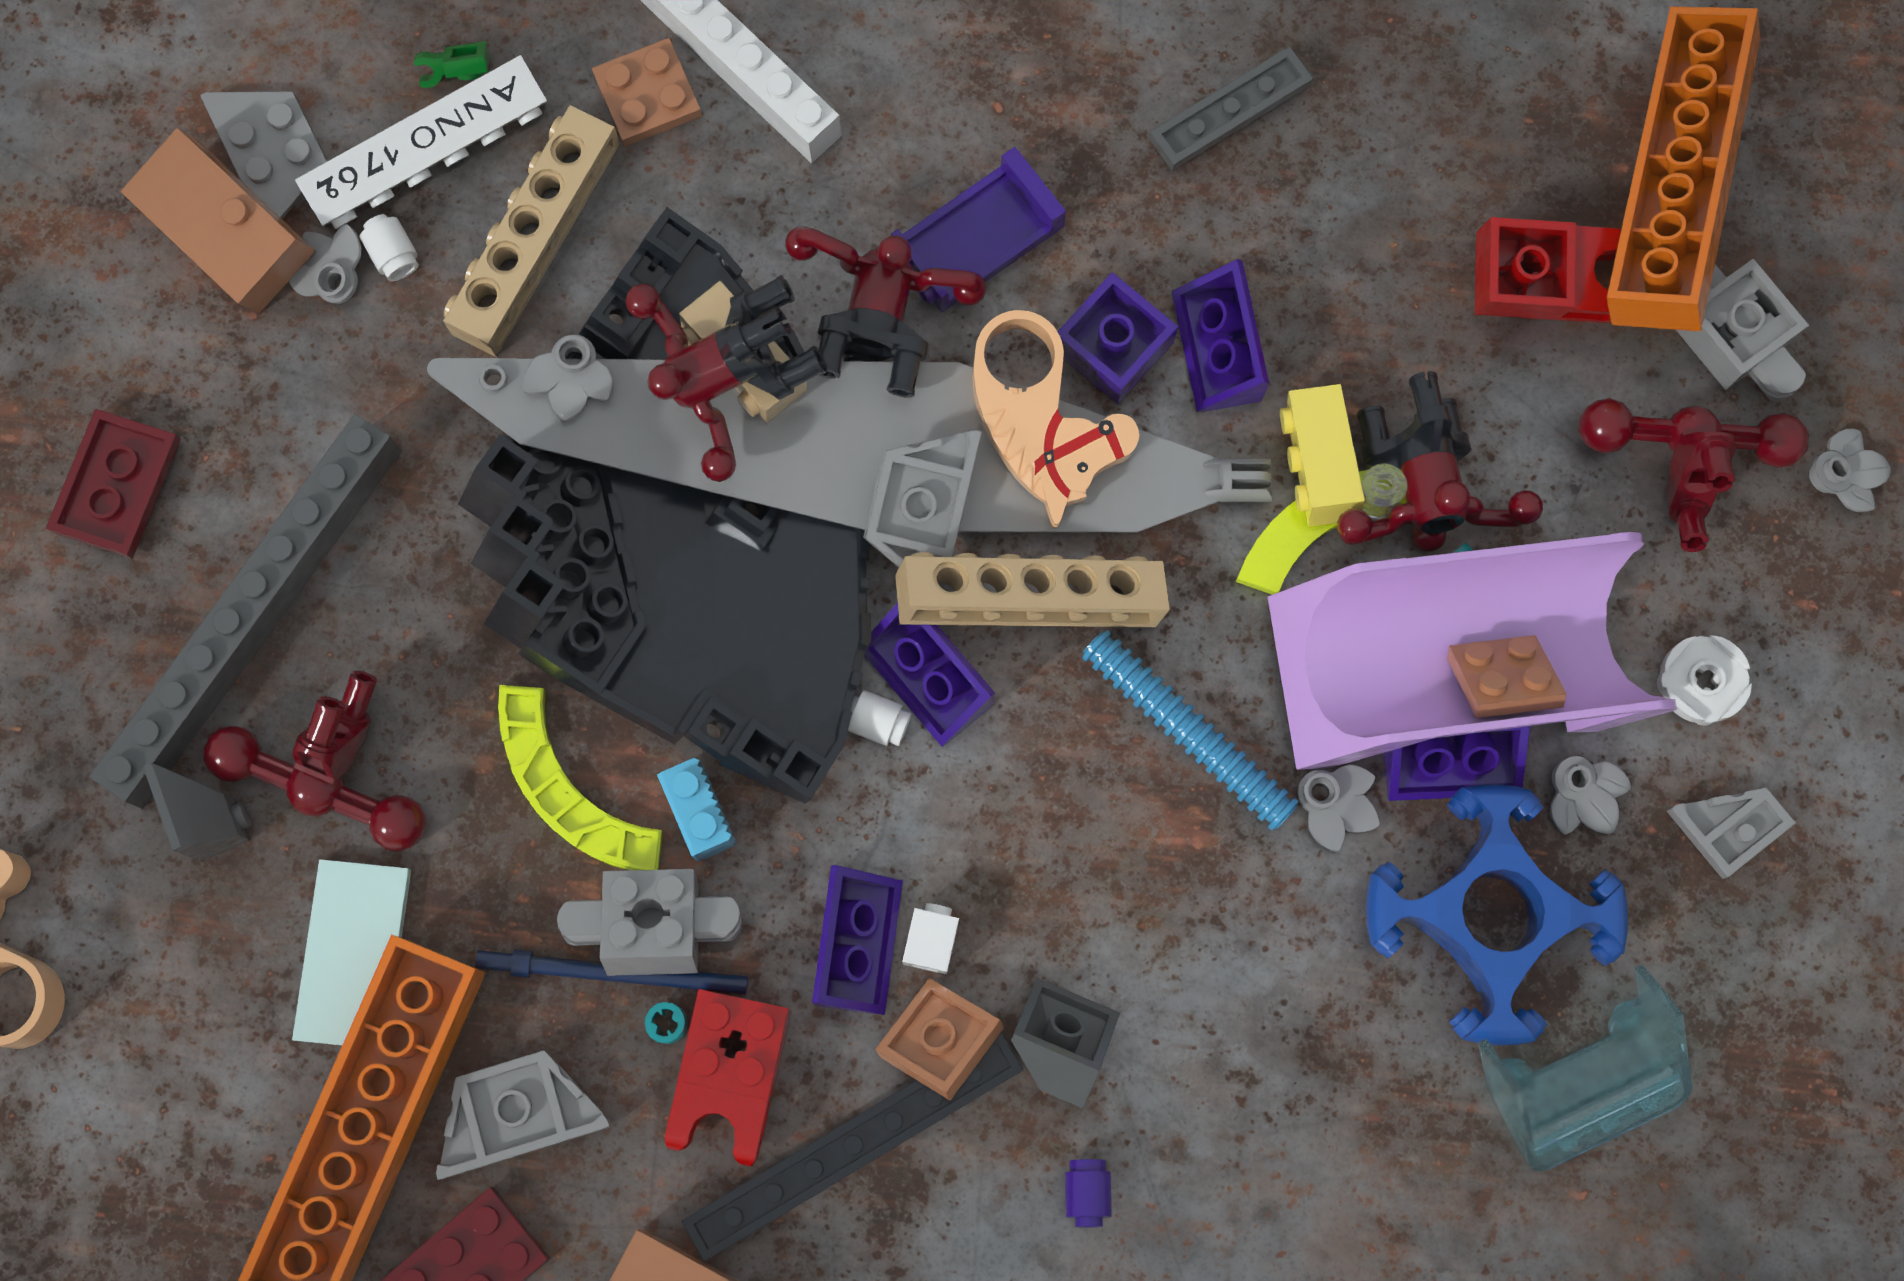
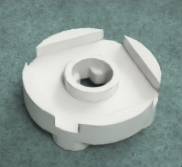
[1656,635,1752,726]

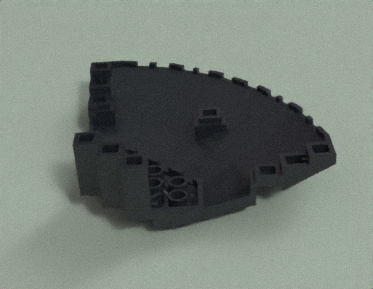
[458,207,871,804]

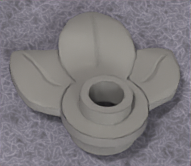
[289,224,361,304]
[523,335,613,422]
[1809,428,1891,512]
[1550,756,1631,835]
[1297,765,1380,852]

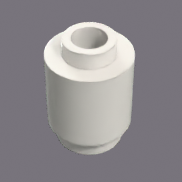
[360,214,419,281]
[848,690,912,746]

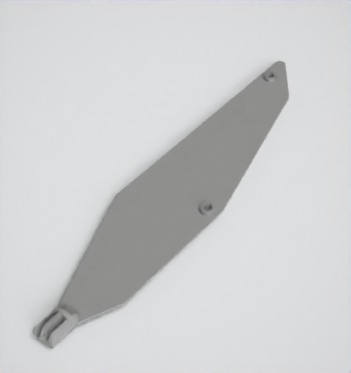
[427,358,1272,533]

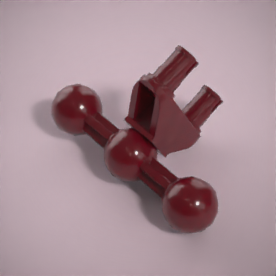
[1578,398,1809,552]
[203,671,426,851]

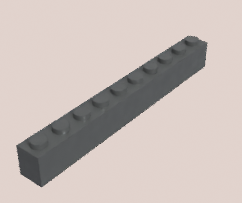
[89,414,402,809]

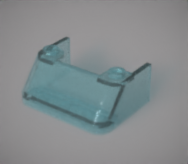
[1478,964,1692,1171]

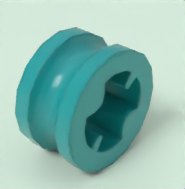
[644,1002,688,1044]

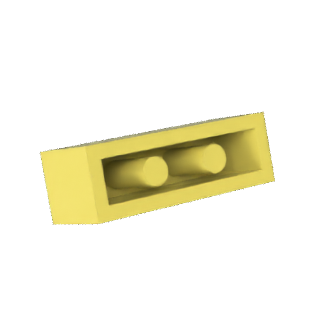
[1280,384,1365,527]

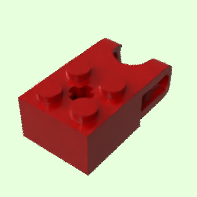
[1475,217,1622,323]
[664,989,792,1167]

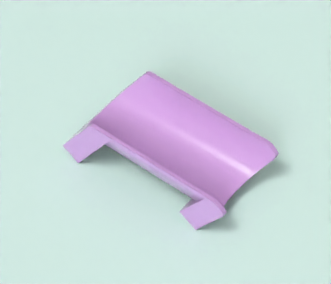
[1268,532,1677,770]

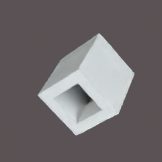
[902,903,959,975]

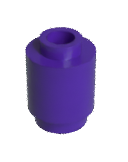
[1065,1159,1112,1228]

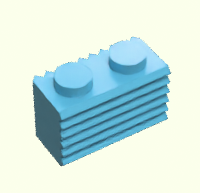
[657,758,736,862]

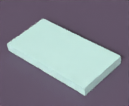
[292,859,411,1045]

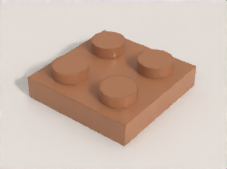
[591,38,702,147]
[1447,635,1566,718]
[875,978,1004,1100]

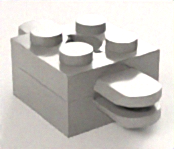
[1676,259,1809,401]
[557,869,742,976]

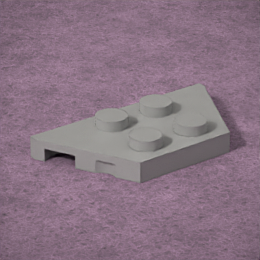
[200,91,327,219]
[863,430,982,590]
[436,1050,612,1180]

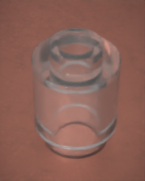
[1361,464,1407,518]

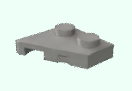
[1667,788,1796,879]

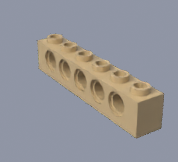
[443,105,620,357]
[895,552,1170,627]

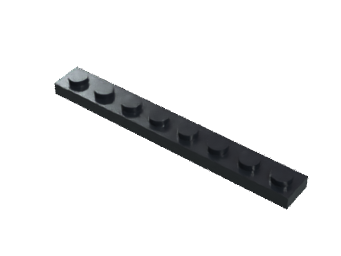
[681,1032,1023,1262]

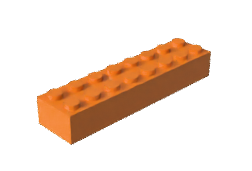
[1607,6,1760,332]
[238,934,486,1281]

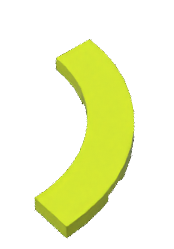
[1235,469,1407,595]
[498,685,663,871]

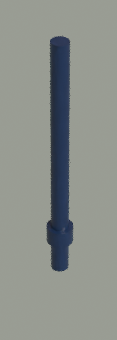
[475,949,748,994]

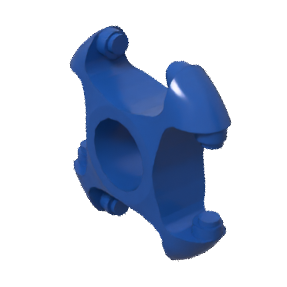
[1365,784,1628,1046]

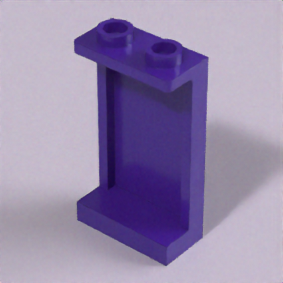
[891,147,1066,312]

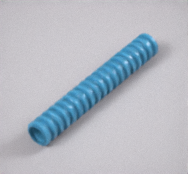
[1082,630,1299,831]

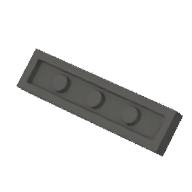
[1149,46,1313,171]

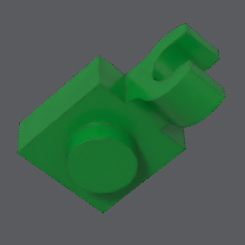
[414,41,490,88]

